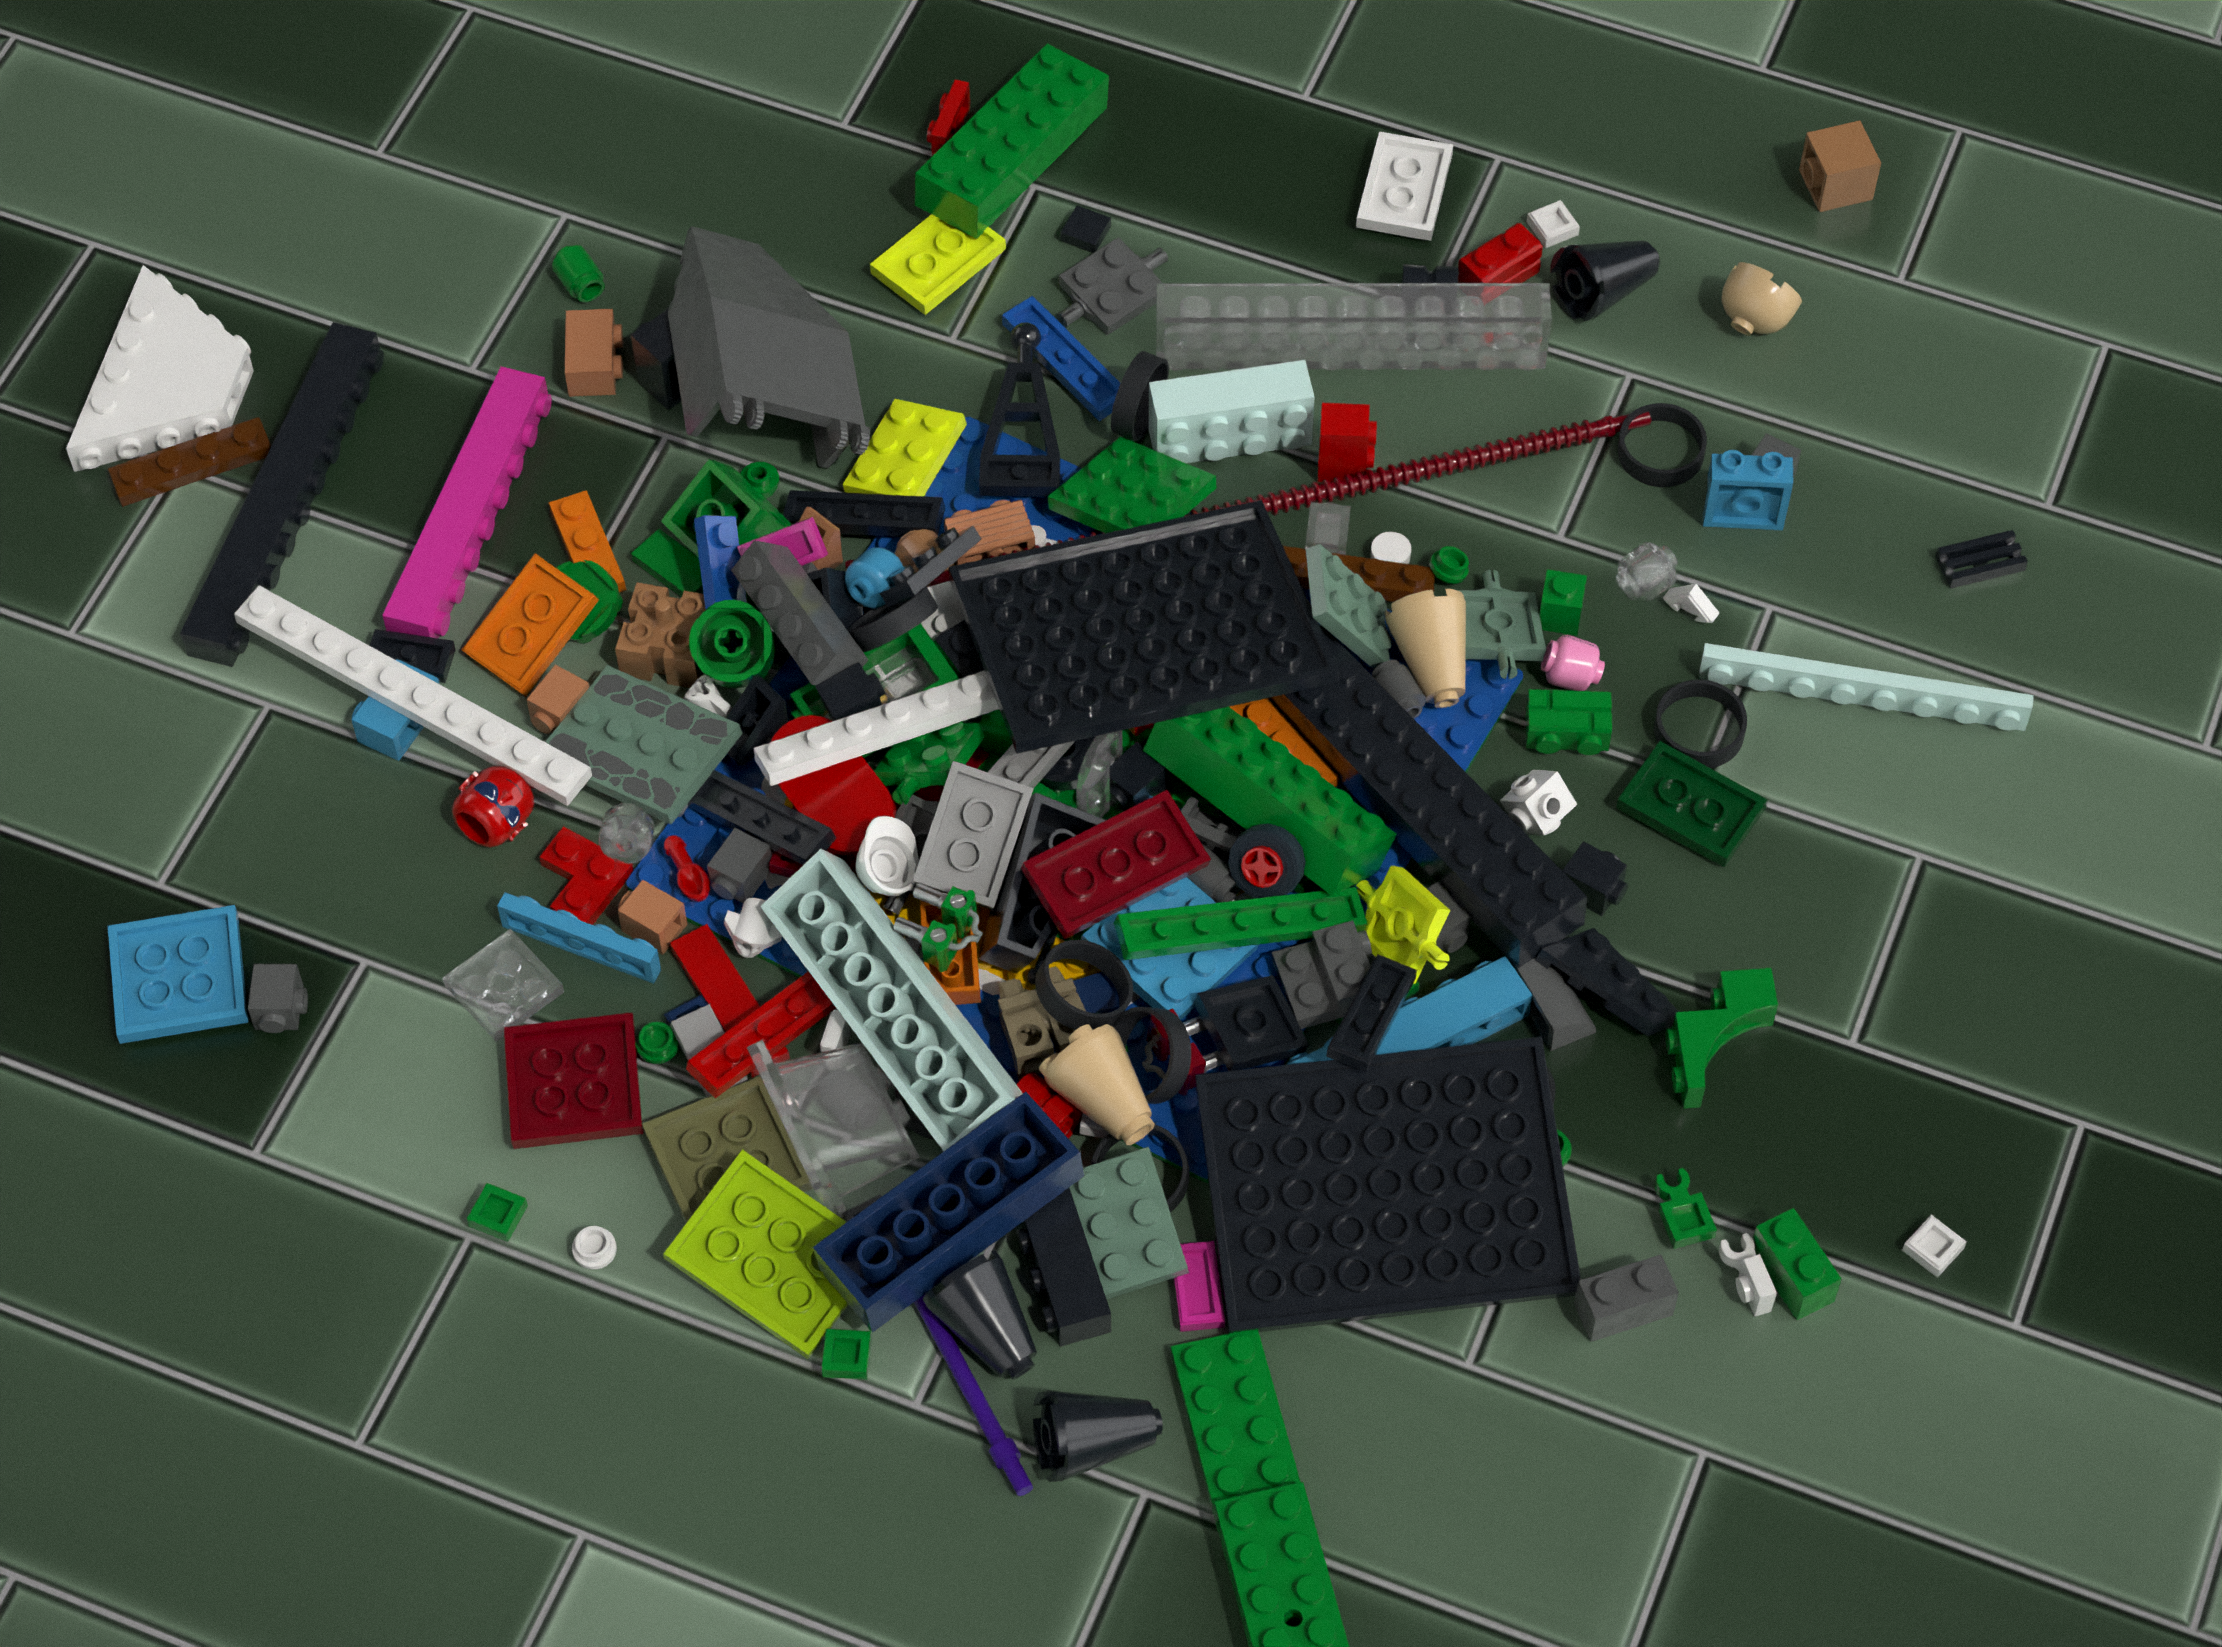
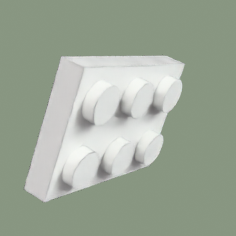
[1356,132,1453,241]

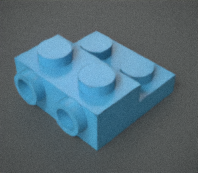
[1703,450,1793,530]

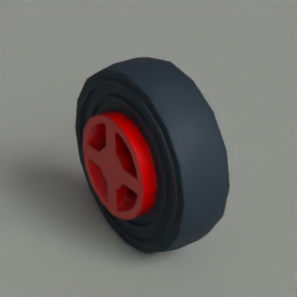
[1228,824,1306,898]

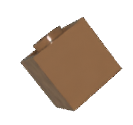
[1799,121,1881,212]

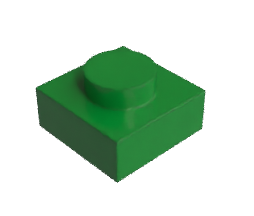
[467,1183,528,1242]
[822,1329,872,1380]

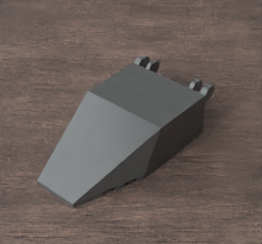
[668,226,870,468]

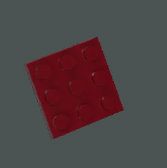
[504,1012,644,1149]

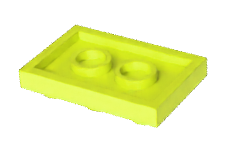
[870,214,1006,315]
[842,399,967,496]

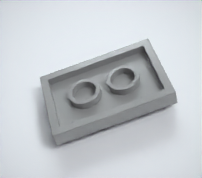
[912,761,1034,910]

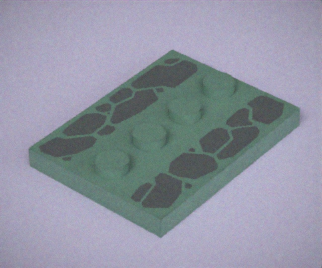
[545,665,742,824]

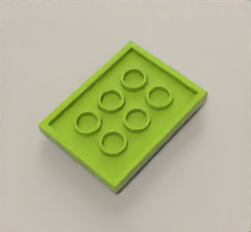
[663,1149,848,1359]

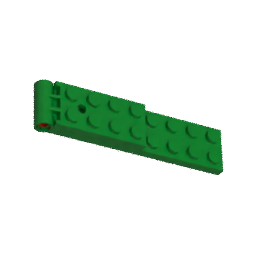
[1171,1330,1349,1647]

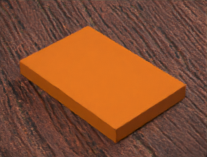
[462,554,599,697]

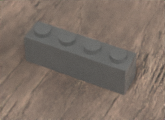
[731,540,868,685]

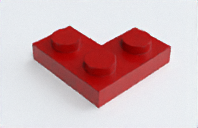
[540,826,634,925]

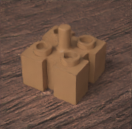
[615,582,706,688]

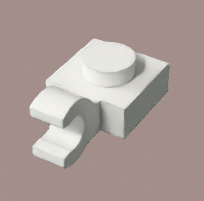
[1719,1233,1777,1316]

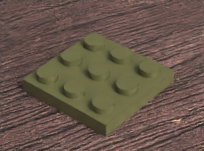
[642,1075,814,1224]

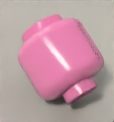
[1541,635,1605,691]

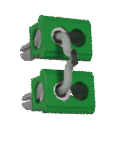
[893,883,983,972]

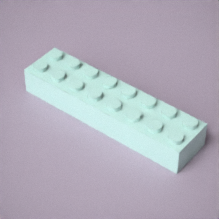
[760,849,1023,1151]

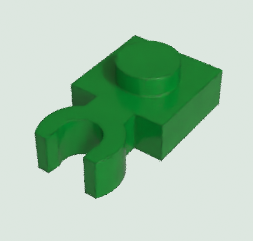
[1655,1168,1717,1249]

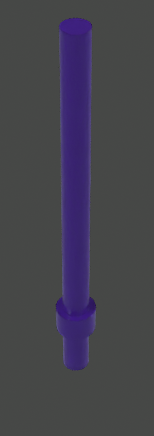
[914,1294,1033,1496]

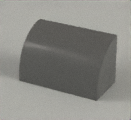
[1513,957,1596,1051]

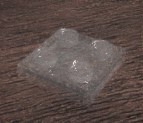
[442,929,564,1042]

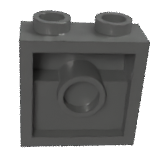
[1272,920,1372,1029]

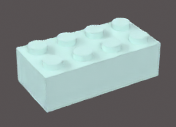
[1149,360,1315,463]

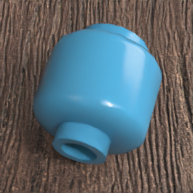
[844,547,903,608]

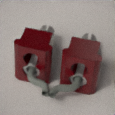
[1142,1008,1225,1096]

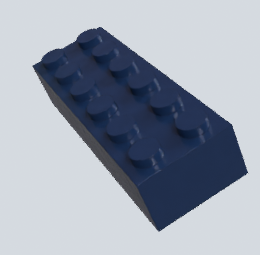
[813,1092,1084,1333]

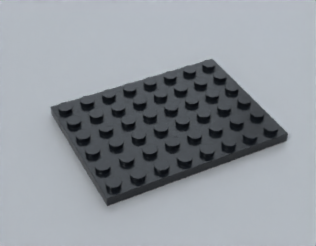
[949,500,1340,754]
[1195,1037,1581,1333]

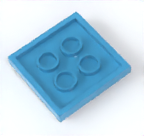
[1081,877,1259,1020]
[108,905,249,1044]

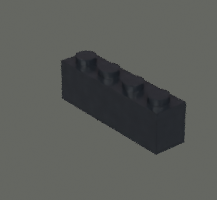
[1016,1188,1112,1347]

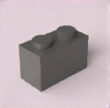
[1574,1254,1679,1342]

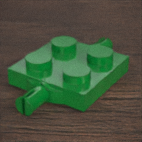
[874,720,985,805]

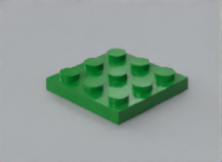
[1048,436,1217,533]

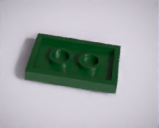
[1616,741,1768,868]

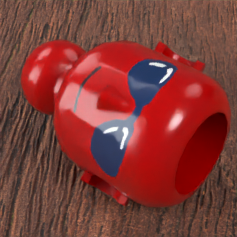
[452,765,536,848]

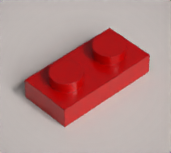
[927,79,970,156]

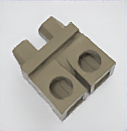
[998,966,1086,1080]

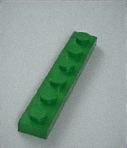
[1114,887,1368,960]

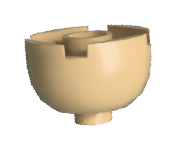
[1722,262,1802,336]

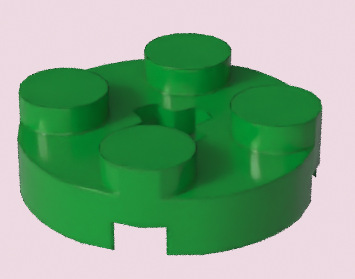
[556,560,623,644]

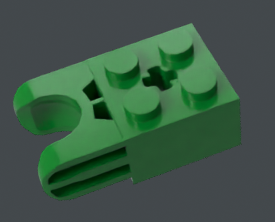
[661,459,792,607]

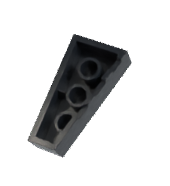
[978,793,1106,974]

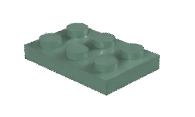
[1306,543,1391,669]
[1069,1147,1189,1299]

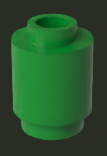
[552,245,605,302]

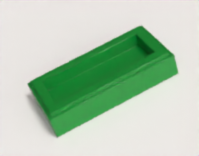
[631,529,703,597]

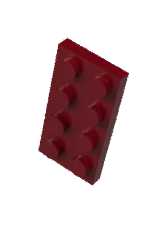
[1021,790,1211,939]

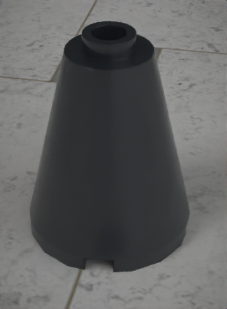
[1550,240,1660,321]
[923,1250,1037,1380]
[1033,1390,1163,1482]

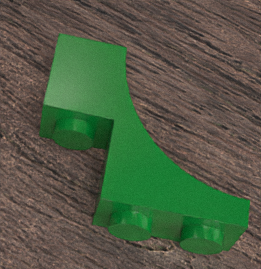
[1666,968,1778,1109]

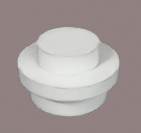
[572,1226,617,1270]

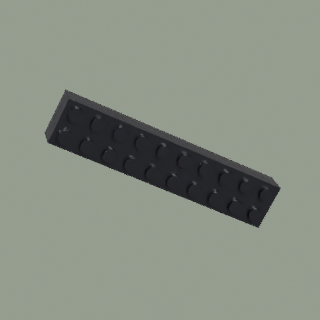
[1268,625,1587,968]

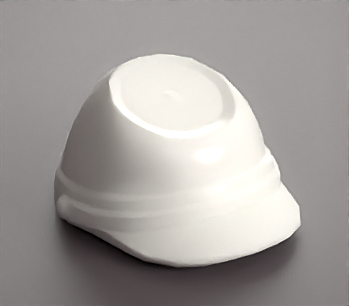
[855,816,919,896]

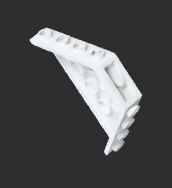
[66,265,254,472]

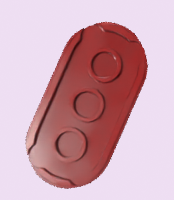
[771,715,896,857]

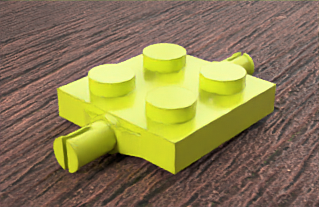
[1356,866,1451,984]

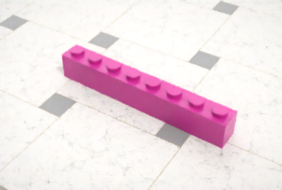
[382,366,552,638]

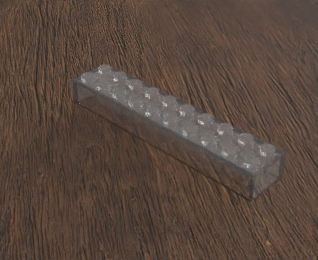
[1156,283,1552,371]

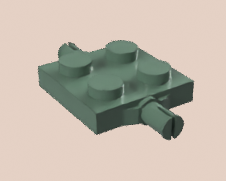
[1457,570,1546,679]

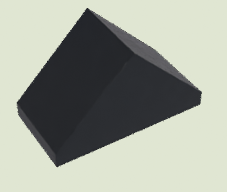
[727,675,788,765]

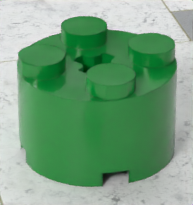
[689,600,776,688]

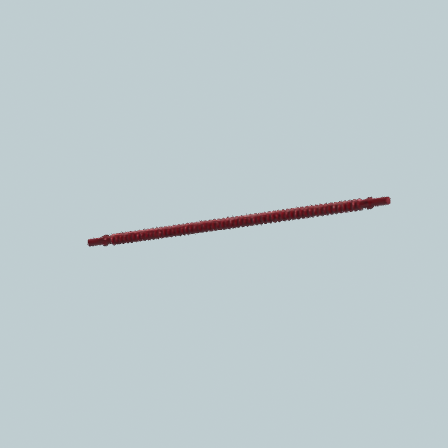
[928,412,1651,587]

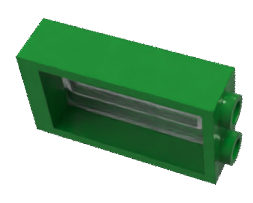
[790,623,958,758]

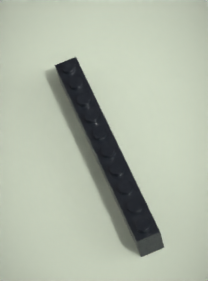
[180,322,384,667]

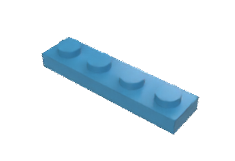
[497,892,661,984]

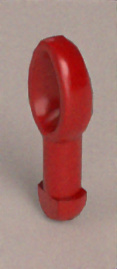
[664,835,710,902]

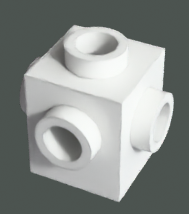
[1500,770,1577,836]

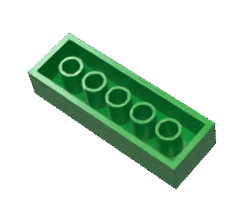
[915,43,1109,239]
[1143,707,1397,896]

